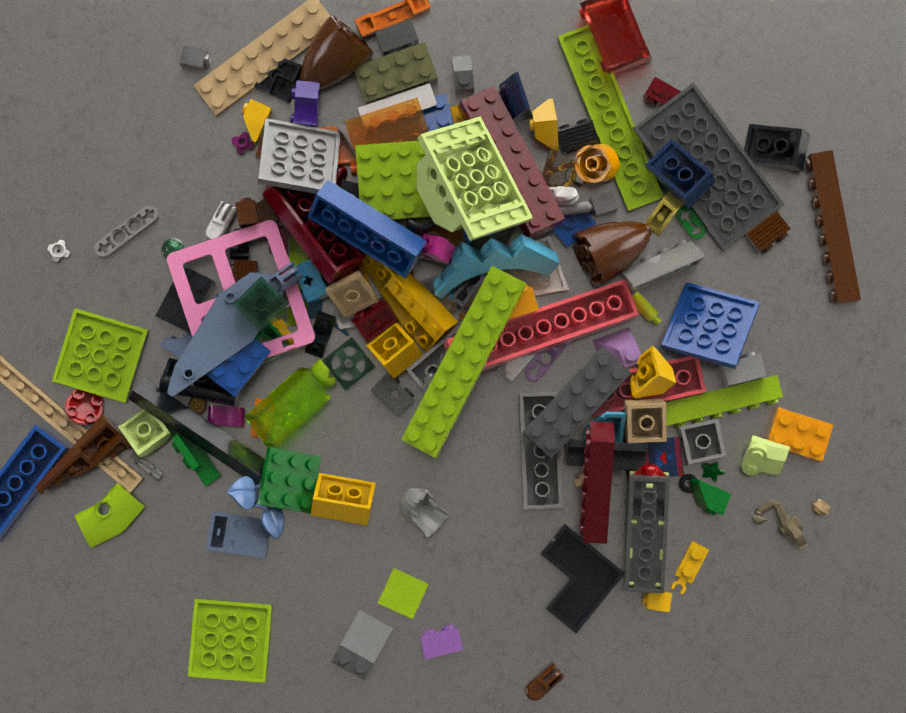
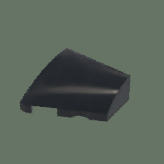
[254,59,302,103]

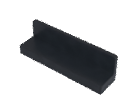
[567,439,647,470]

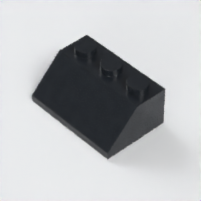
[155,266,216,333]

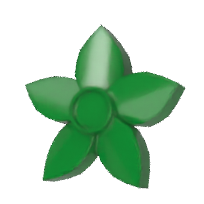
[702,462,725,482]

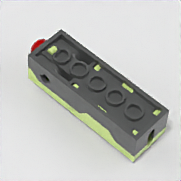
[624,464,670,593]

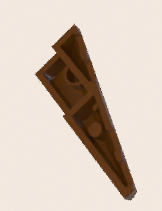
[35,414,132,494]

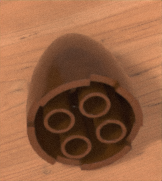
[300,15,374,89]
[572,221,652,286]

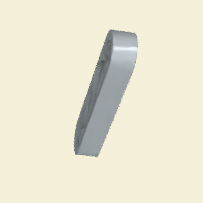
[95,205,159,258]

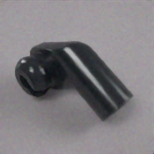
[406,217,436,235]

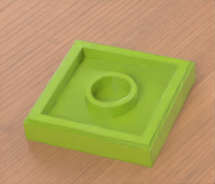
[378,568,429,619]

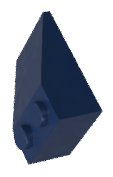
[498,72,532,123]
[645,139,715,209]

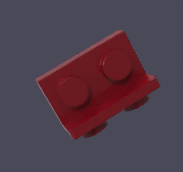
[643,77,681,107]
[351,298,398,342]

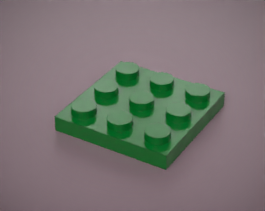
[257,447,321,514]

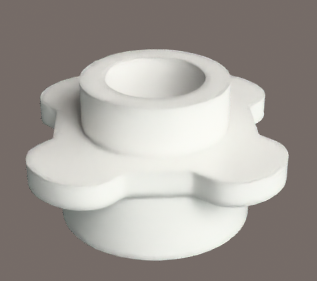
[48,240,70,262]

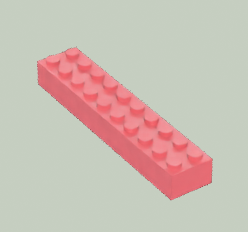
[444,279,639,371]

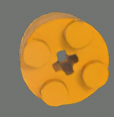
[575,144,620,183]

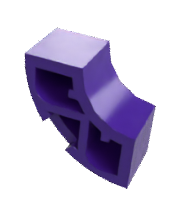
[290,80,320,128]

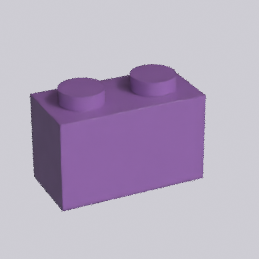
[420,624,463,659]

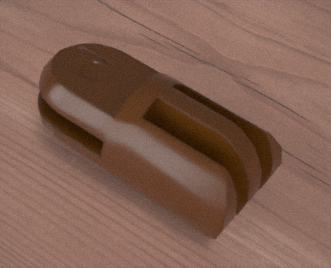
[526,662,565,701]

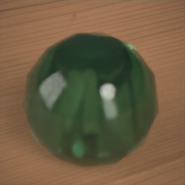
[161,238,185,260]

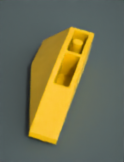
[362,252,458,353]

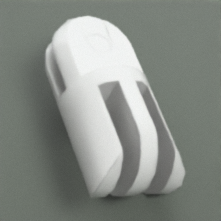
[548,186,579,205]
[206,201,237,240]

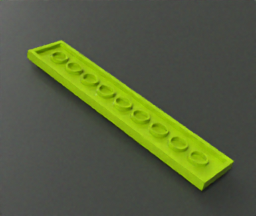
[558,23,664,212]
[401,266,527,458]

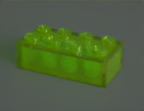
[245,367,331,448]

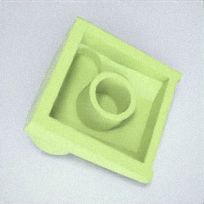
[118,409,172,458]
[740,435,790,477]

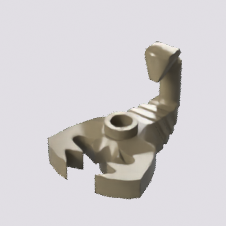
[753,500,807,550]

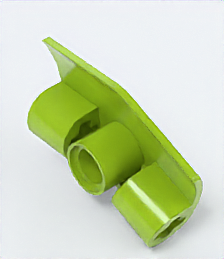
[74,482,145,548]

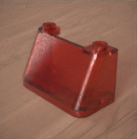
[579,0,652,75]

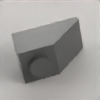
[452,55,474,95]

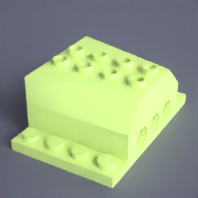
[417,116,533,241]

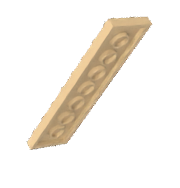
[193,0,330,117]

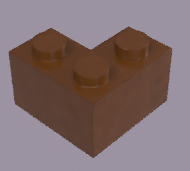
[235,197,280,229]

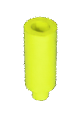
[632,291,662,325]

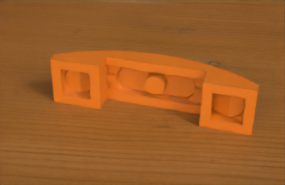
[354,0,431,37]

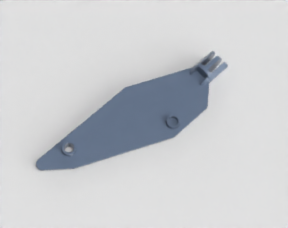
[167,261,304,396]

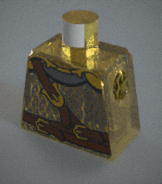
[541,148,583,187]

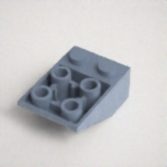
[206,511,269,559]

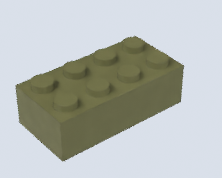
[354,42,438,105]

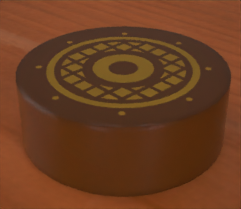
[188,398,208,415]

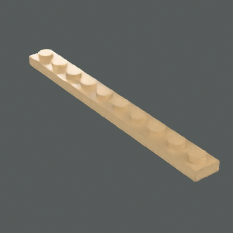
[0,356,144,493]

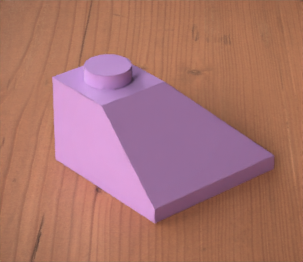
[593,327,641,368]

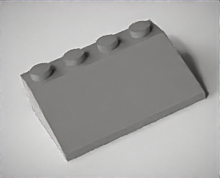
[620,240,705,293]

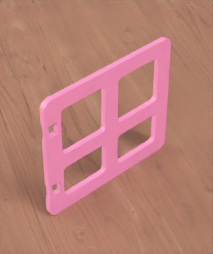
[167,220,315,359]

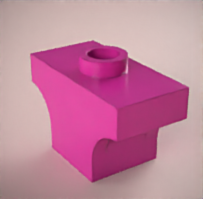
[421,234,456,264]

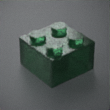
[234,276,290,334]

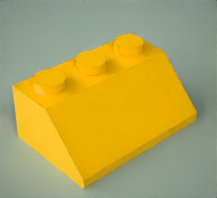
[311,473,376,526]

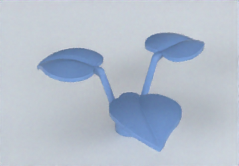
[226,476,284,539]

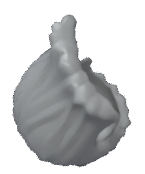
[399,487,449,539]

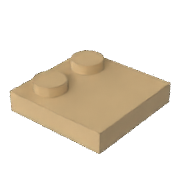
[325,271,378,318]

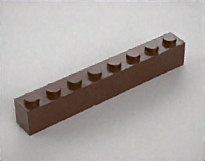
[805,150,861,305]

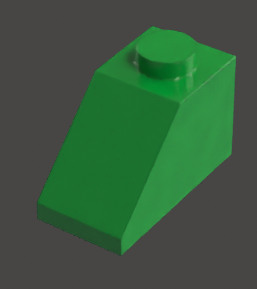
[690,478,731,516]

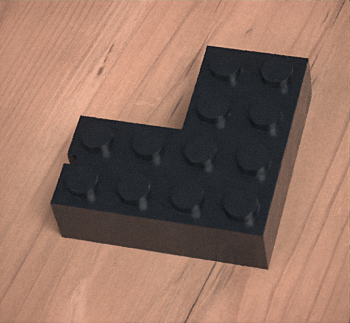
[540,524,625,634]

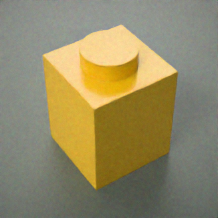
[642,592,672,612]

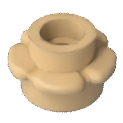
[813,499,831,516]

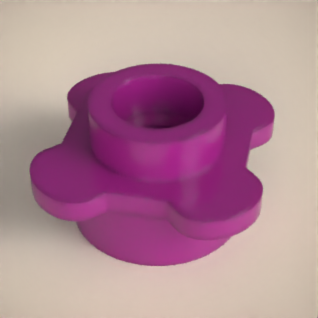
[231,132,254,154]

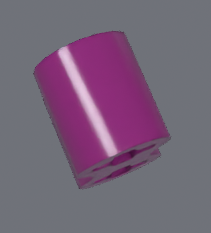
[207,405,245,427]

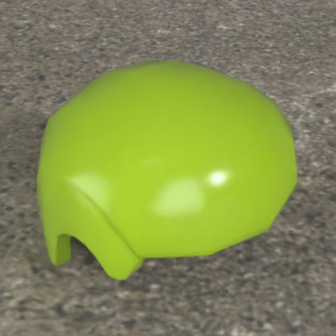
[310,359,336,388]

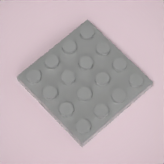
[257,118,341,194]

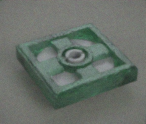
[322,337,376,391]

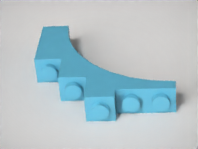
[432,234,560,299]

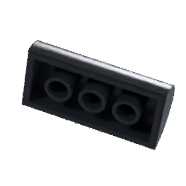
[159,358,241,407]

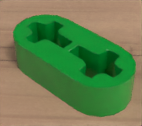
[676,207,706,240]

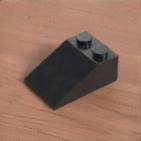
[744,124,810,172]

